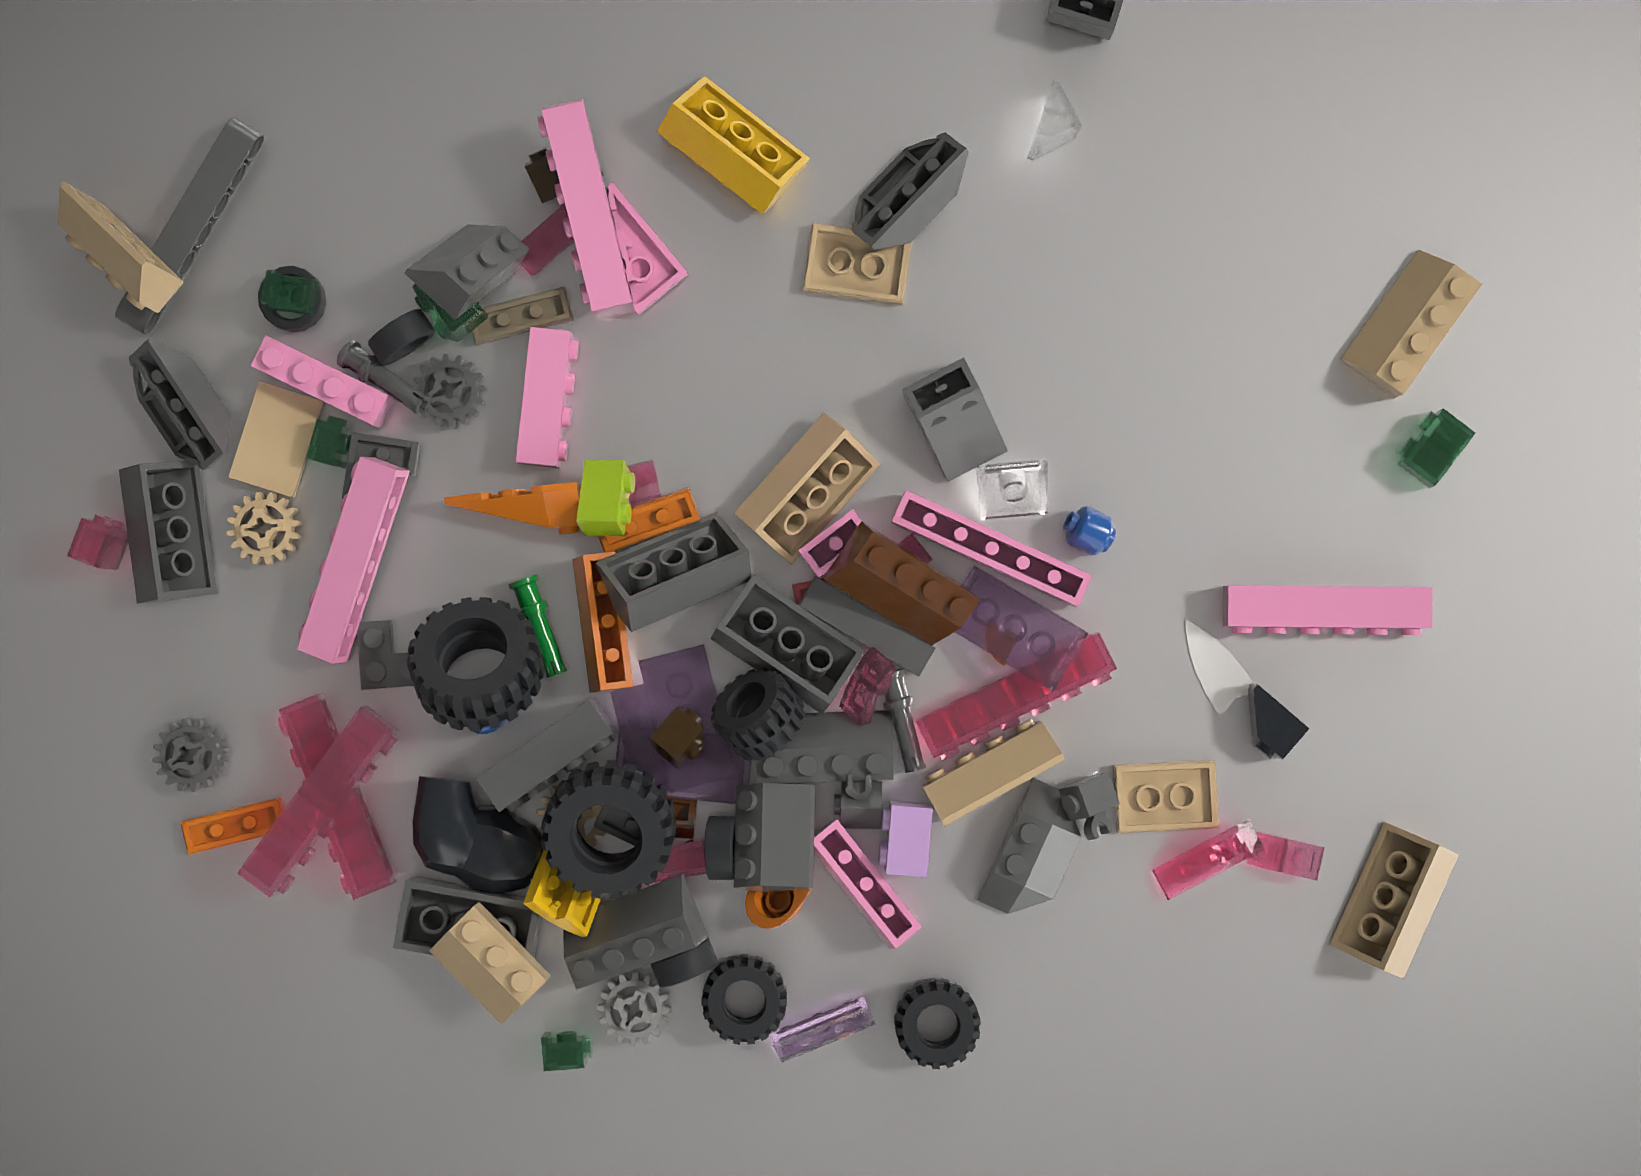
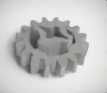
[597,970,671,1046]

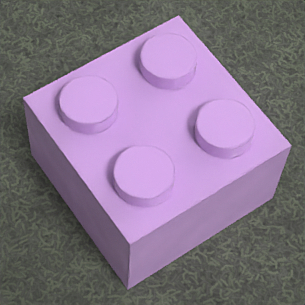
[878,801,933,878]

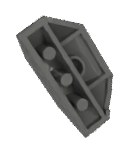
[851,132,969,250]
[129,338,231,470]
[977,777,1082,914]

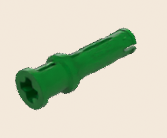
[508,574,567,678]

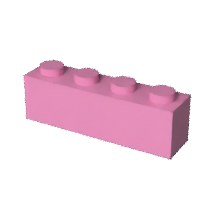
[516,327,579,468]
[251,335,394,428]
[814,820,922,949]

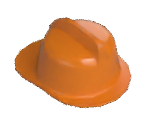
[745,888,811,929]

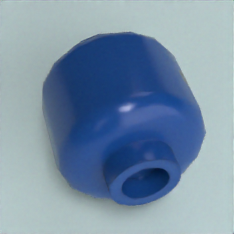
[1063,506,1116,556]

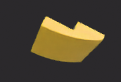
[523,850,603,937]

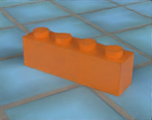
[572,551,633,693]

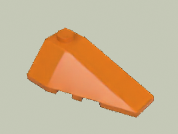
[444,482,581,535]

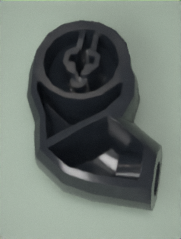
[412,776,543,893]

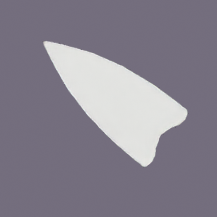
[1185,620,1253,714]

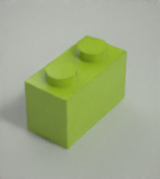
[576,460,635,536]

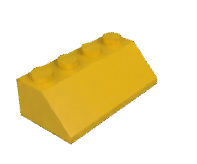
[657,76,810,215]

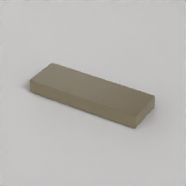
[467,286,574,345]

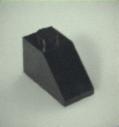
[1248,683,1310,759]

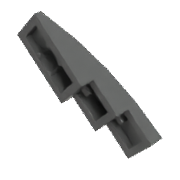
[798,576,936,676]

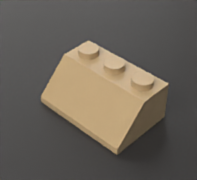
[429,902,551,1024]

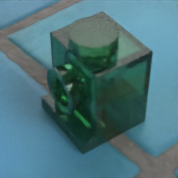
[306,415,351,469]
[541,1031,593,1071]

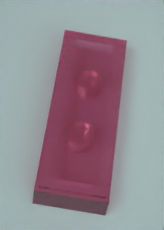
[521,204,575,278]

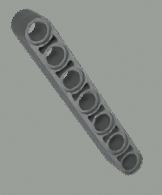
[115,118,264,335]

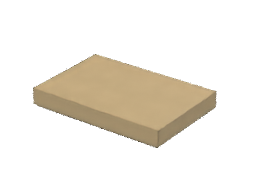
[803,223,911,305]
[228,381,325,498]
[1113,760,1219,833]

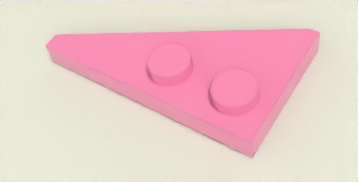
[607,182,688,316]

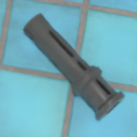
[337,340,431,415]
[876,668,926,773]

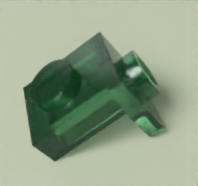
[260,270,319,315]

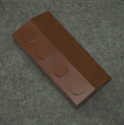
[823,521,980,646]

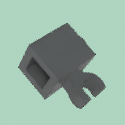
[1058,772,1120,840]
[834,775,882,829]

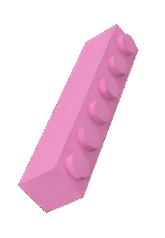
[537,98,632,311]
[297,456,410,664]
[891,490,1093,607]
[1223,585,1433,635]

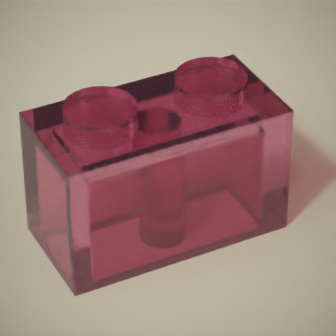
[67,514,128,570]

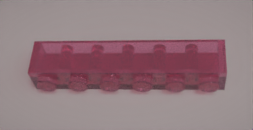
[915,632,1117,761]
[278,694,397,900]
[237,705,399,897]

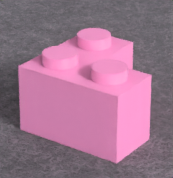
[798,509,861,578]

